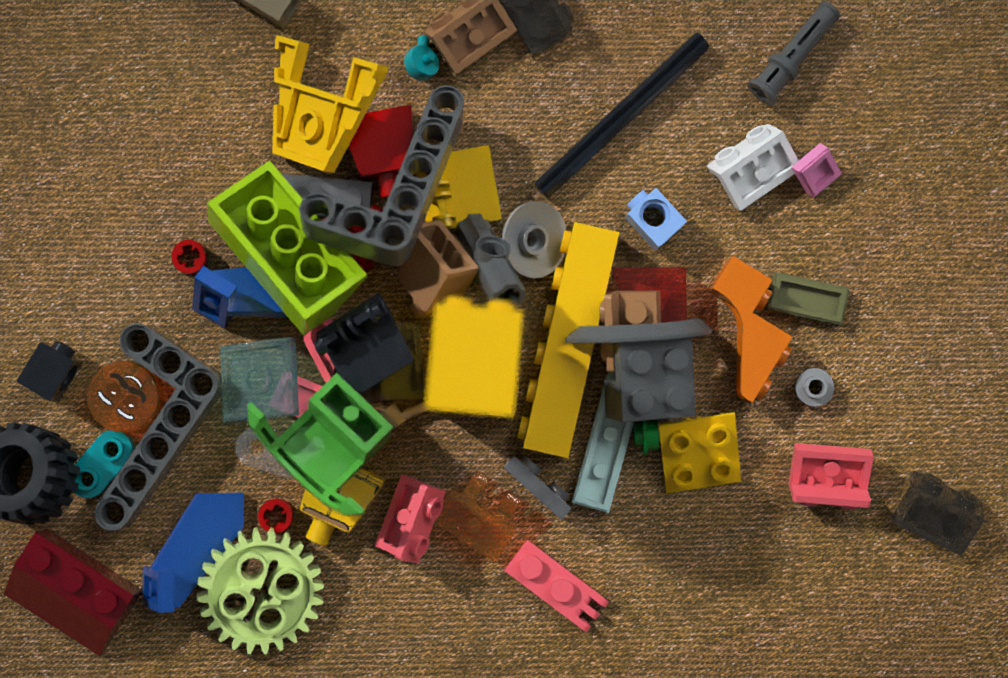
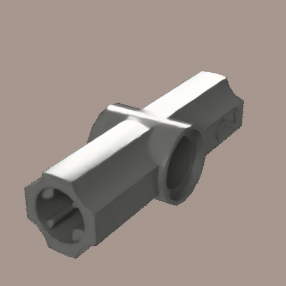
[456,214,526,307]

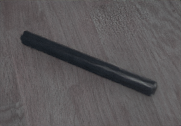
[535,33,709,198]

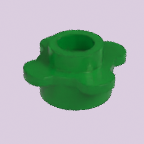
[633,419,659,455]

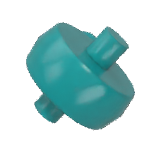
[404,35,439,81]

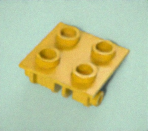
[417,145,502,229]
[658,412,741,494]

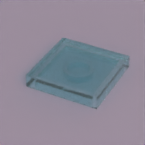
[220,337,299,423]

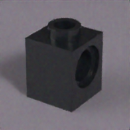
[16,340,83,402]

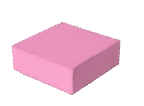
[792,143,842,198]

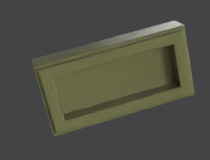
[766,272,850,326]

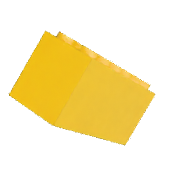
[426,297,523,417]

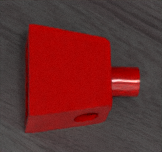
[349,104,414,199]

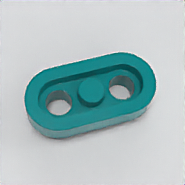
[73,430,135,498]

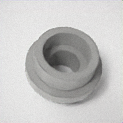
[795,368,834,406]

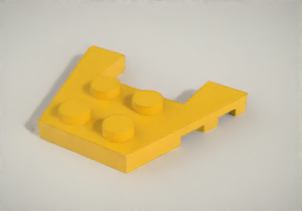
[272,35,389,173]

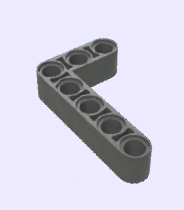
[299,85,464,267]
[95,324,224,531]

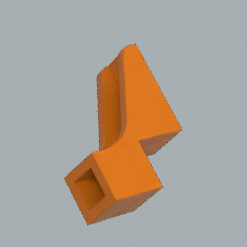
[708,256,792,403]

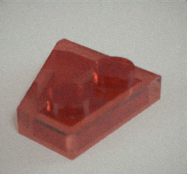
[611,267,687,322]

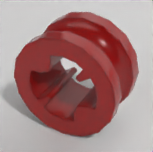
[171,240,209,275]
[258,498,295,534]

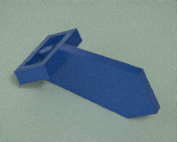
[192,266,287,329]
[143,492,244,613]

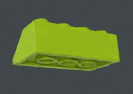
[207,160,367,336]

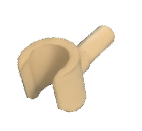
[380,401,430,429]

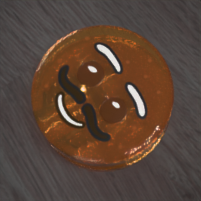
[87,361,164,432]

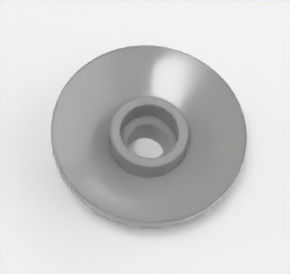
[502,201,567,278]

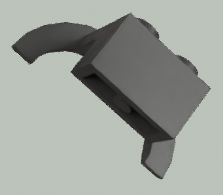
[566,318,712,422]

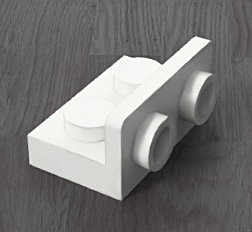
[707,124,799,211]

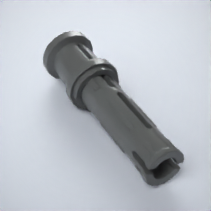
[747,1,841,106]

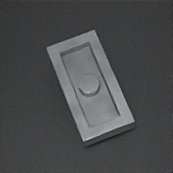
[504,456,572,520]

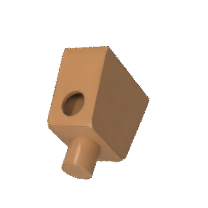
[398,220,479,317]

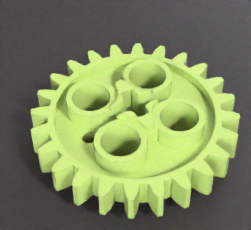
[197,527,324,654]

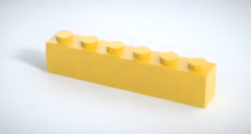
[517,222,620,458]

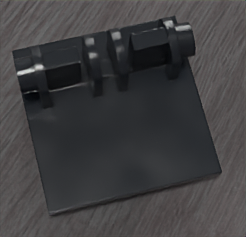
[314,293,416,395]

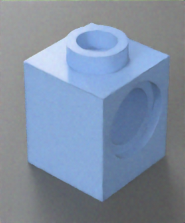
[625,188,687,251]

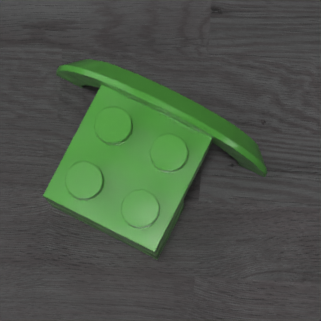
[248,373,394,516]

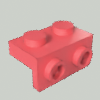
[788,443,874,510]
[375,474,446,564]

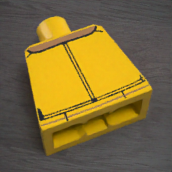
[300,468,386,547]

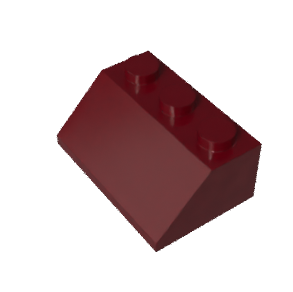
[4,529,143,656]

